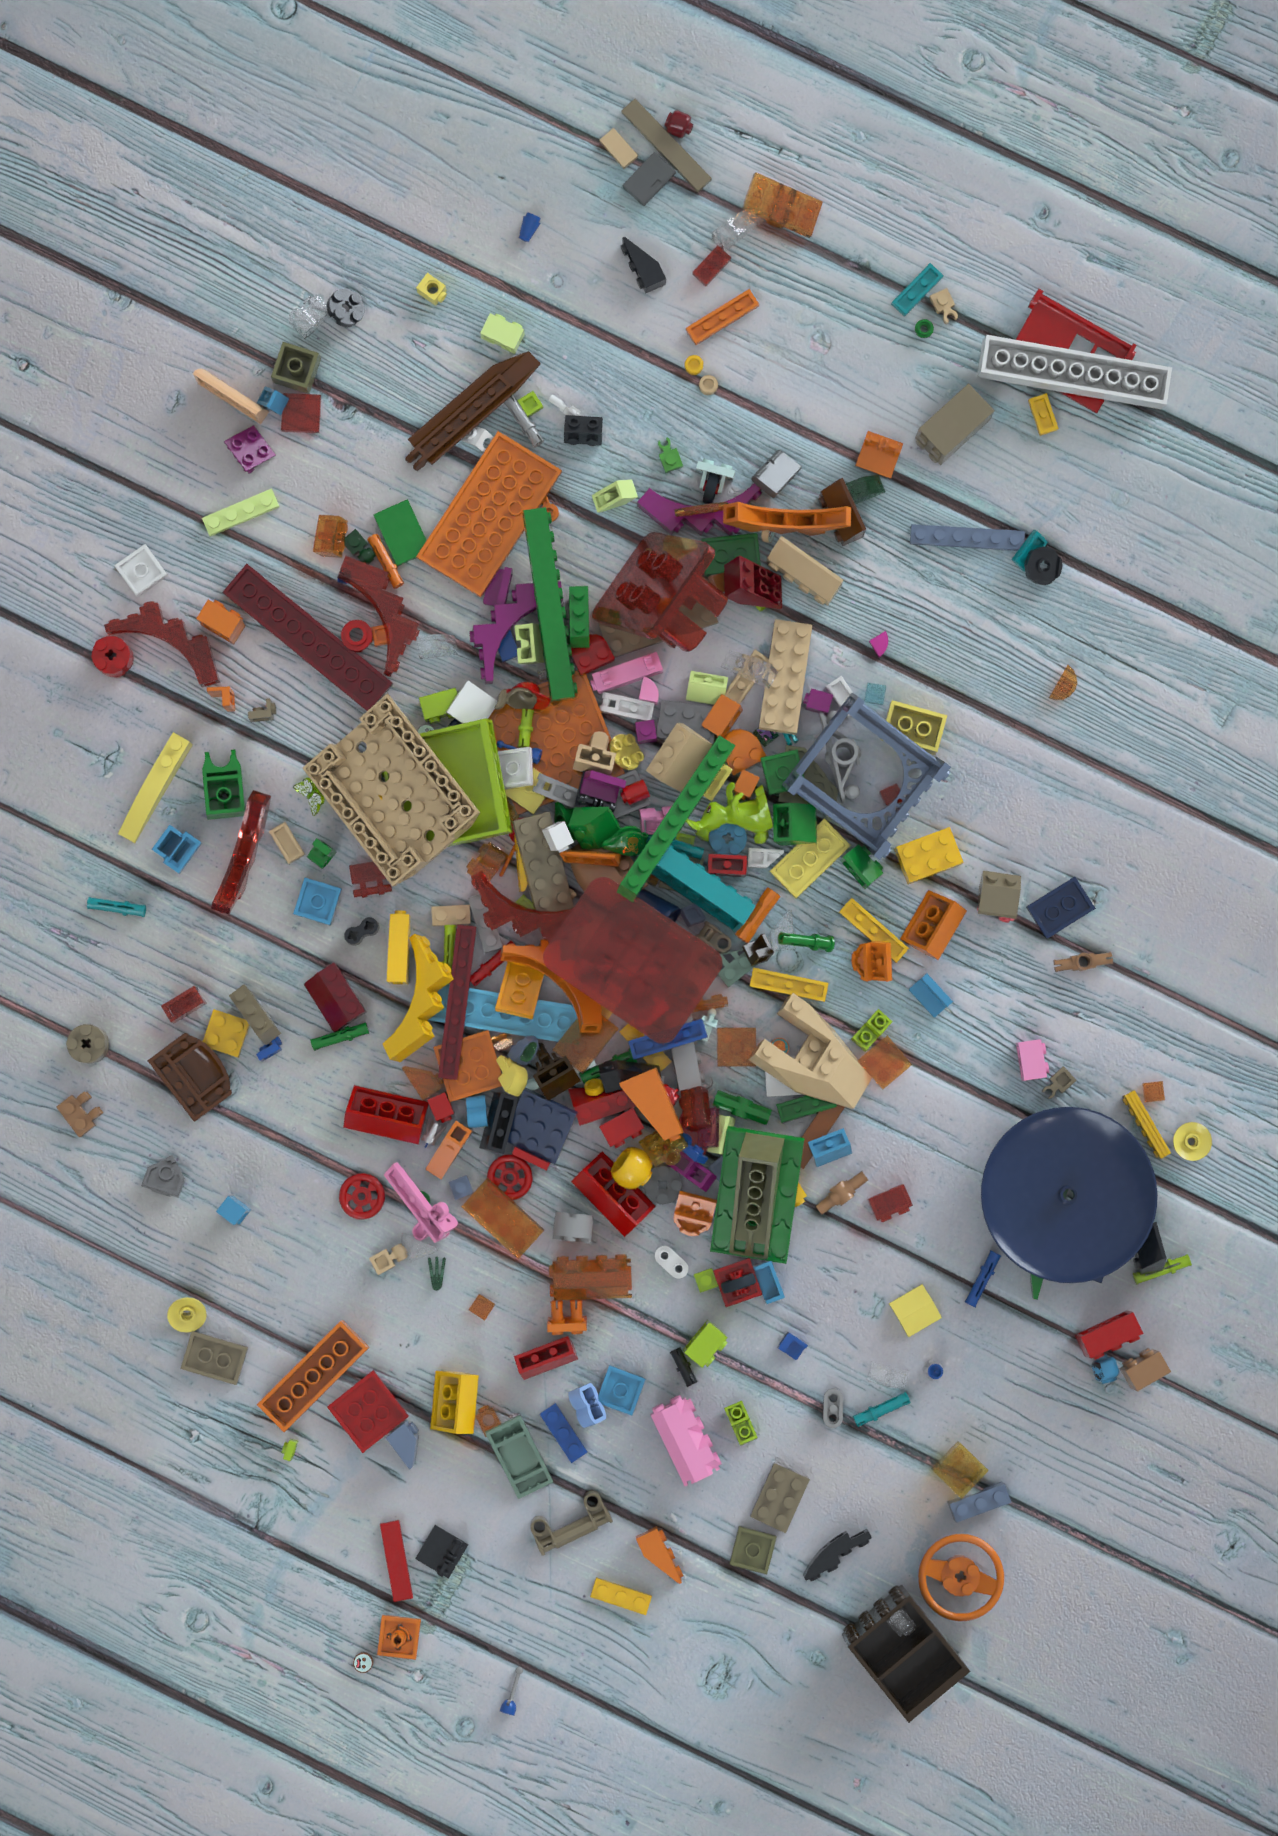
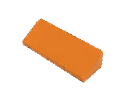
[559,849,621,867]

